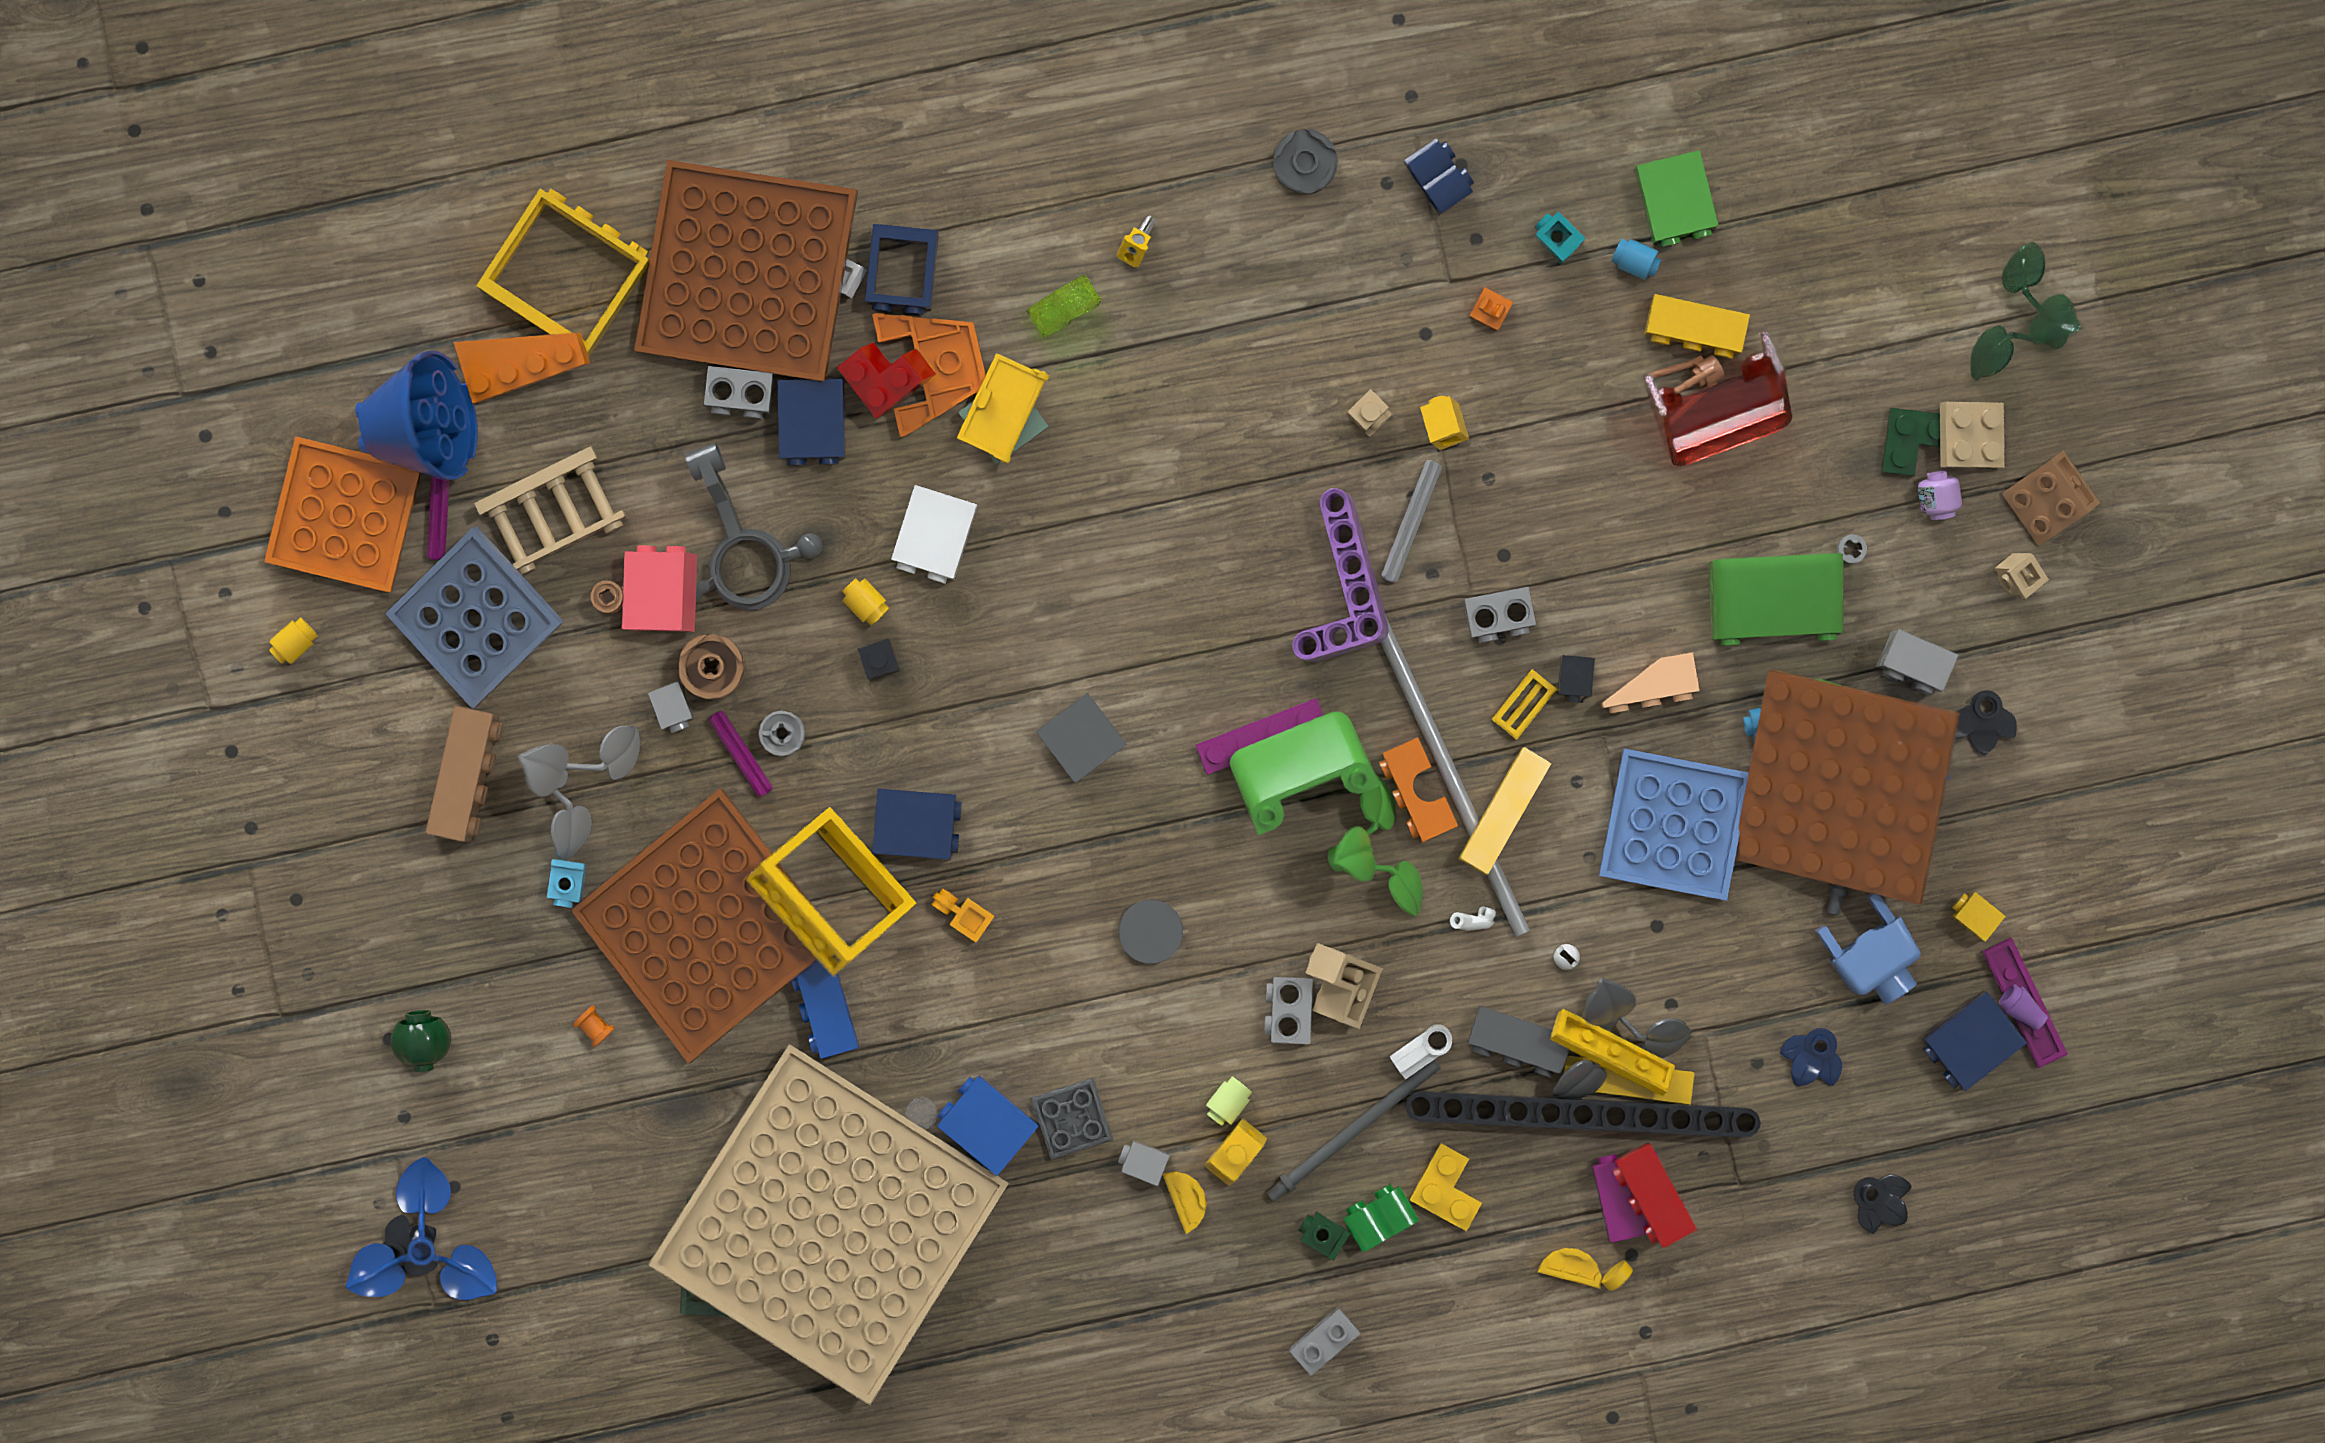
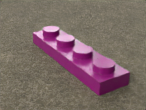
[1196,698,1323,775]

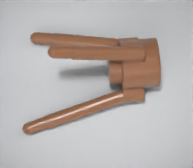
[1647,355,1725,427]

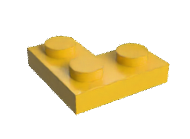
[1409,1143,1482,1232]

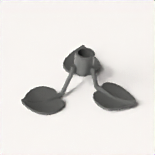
[1552,978,1692,1099]

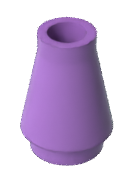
[1999,985,2048,1031]

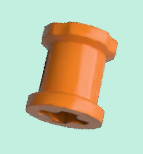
[572,1005,615,1048]

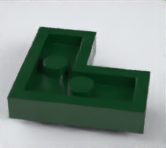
[1881,408,1940,477]

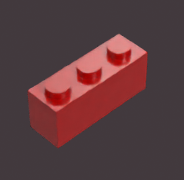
[1612,1142,1697,1248]

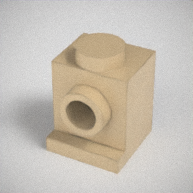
[1347,389,1392,437]
[1994,553,2049,599]

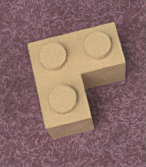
[1305,943,1383,1029]

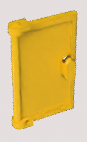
[957,353,1049,464]

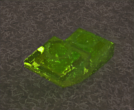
[1026,274,1102,338]

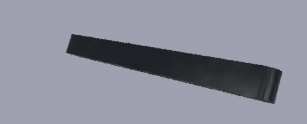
[1405,1091,1761,1137]

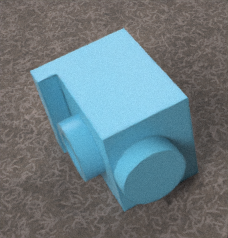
[547,859,587,908]

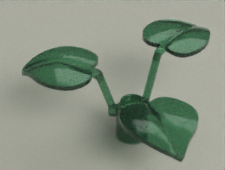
[1970,242,2082,381]

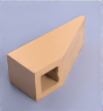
[1600,652,1700,713]

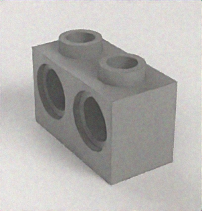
[704,366,775,419]
[1463,587,1536,643]
[1264,977,1313,1044]
[1289,1306,1360,1376]

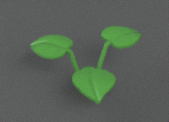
[1328,774,1423,917]

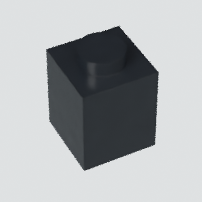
[858,638,900,681]
[1557,655,1595,703]

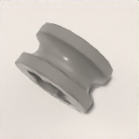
[1837,534,1867,564]

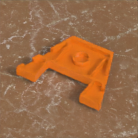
[872,313,986,438]

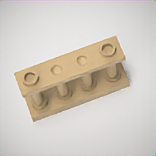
[474,446,628,576]

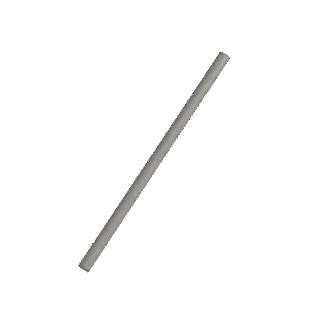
[1371,617,1530,937]

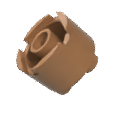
[679,634,746,700]

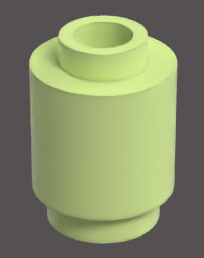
[1206,1076,1252,1126]

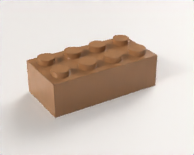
[426,706,503,842]

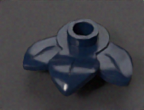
[1780,1028,1842,1086]

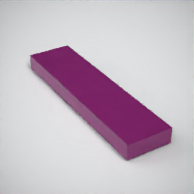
[1981,937,2068,1068]

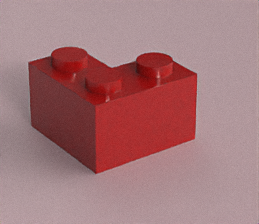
[837,342,936,419]

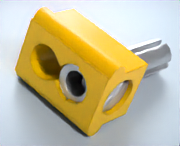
[1117,216,1156,268]

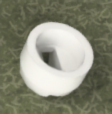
[1553,944,1580,970]

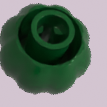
[390,1010,451,1072]

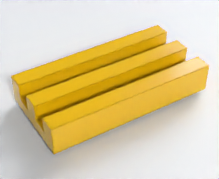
[1491,669,1557,740]

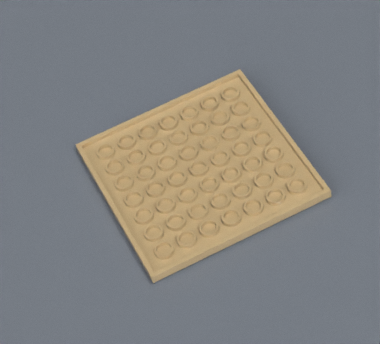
[648,1044,1009,1405]

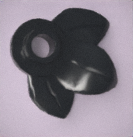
[1956,690,2017,755]
[1853,1174,1911,1234]
[383,1214,438,1276]

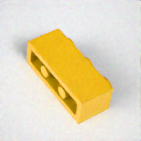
[1644,294,1750,359]

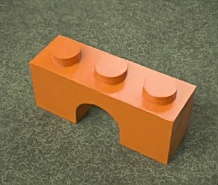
[1379,737,1458,842]

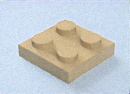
[1940,402,2005,468]

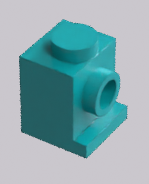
[1534,211,1586,264]

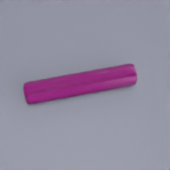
[427,476,450,560]
[709,710,773,797]

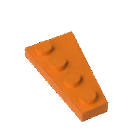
[454,333,590,404]

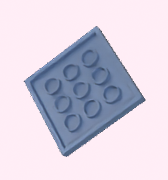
[1598,748,1749,901]

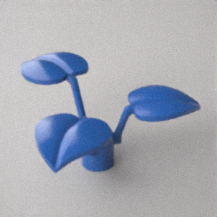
[346,1157,497,1300]

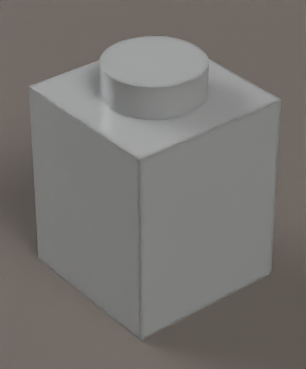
[648,681,695,734]
[1118,1140,1170,1186]

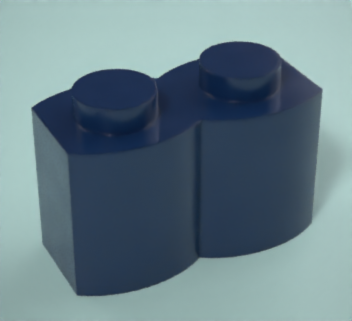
[1403,138,1474,215]

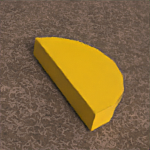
[1163,1171,1207,1234]
[1537,1248,1601,1289]

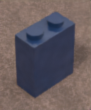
[778,379,846,466]
[872,788,962,860]
[1922,991,2027,1091]

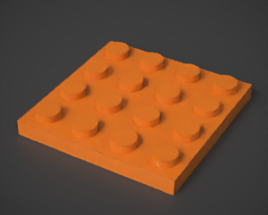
[264,436,421,593]

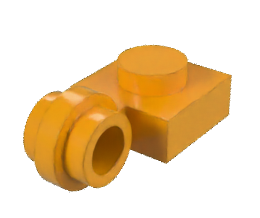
[932,888,994,943]

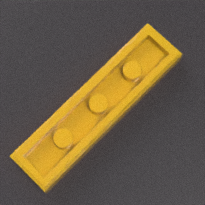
[1458,747,1551,875]
[1550,1009,1675,1096]
[1563,1055,1695,1104]

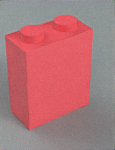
[622,545,697,632]

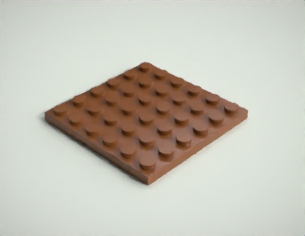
[634,160,858,382]
[1735,669,1960,905]
[571,788,823,1063]

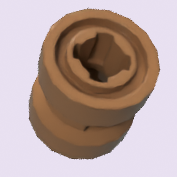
[591,581,623,614]

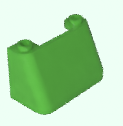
[1708,553,1844,646]
[1230,711,1380,835]

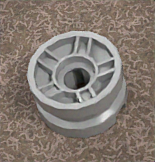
[759,711,806,756]

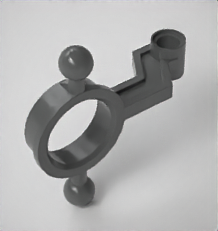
[685,442,823,610]

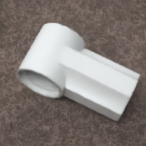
[1390,1025,1452,1080]

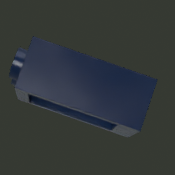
[865,224,939,315]

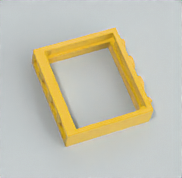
[476,188,650,357]
[746,807,917,977]

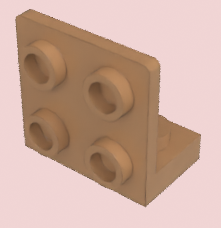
[2003,450,2100,545]

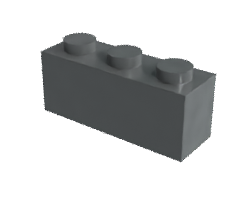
[1467,1005,1569,1078]

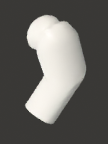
[1450,906,1496,931]

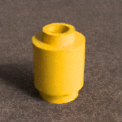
[842,578,890,626]
[269,617,318,664]

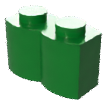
[1343,1184,1419,1253]

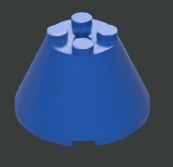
[355,351,478,480]

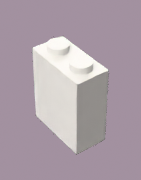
[891,485,978,584]

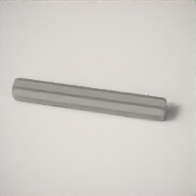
[1381,460,1442,583]

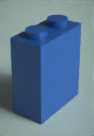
[937,1075,1039,1176]

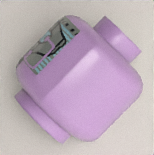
[1918,471,1962,520]

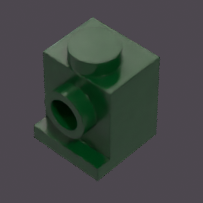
[1298,1211,1351,1261]

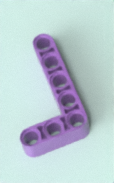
[1292,488,1389,662]

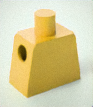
[1204,1118,1267,1186]

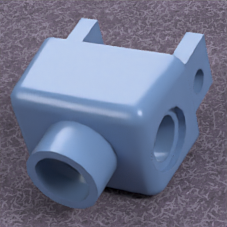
[1815,893,1920,1005]

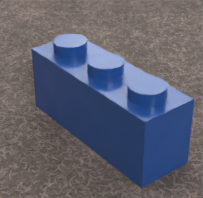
[792,960,860,1059]

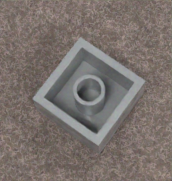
[1876,629,1958,696]

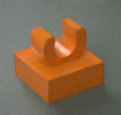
[1469,287,1513,332]

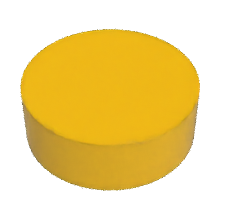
[1601,1260,1633,1291]

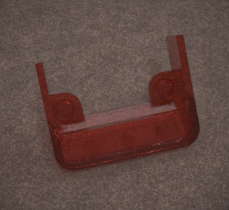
[1644,331,1792,466]

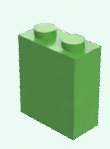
[1634,150,1719,248]

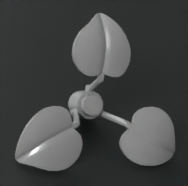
[518,725,640,860]

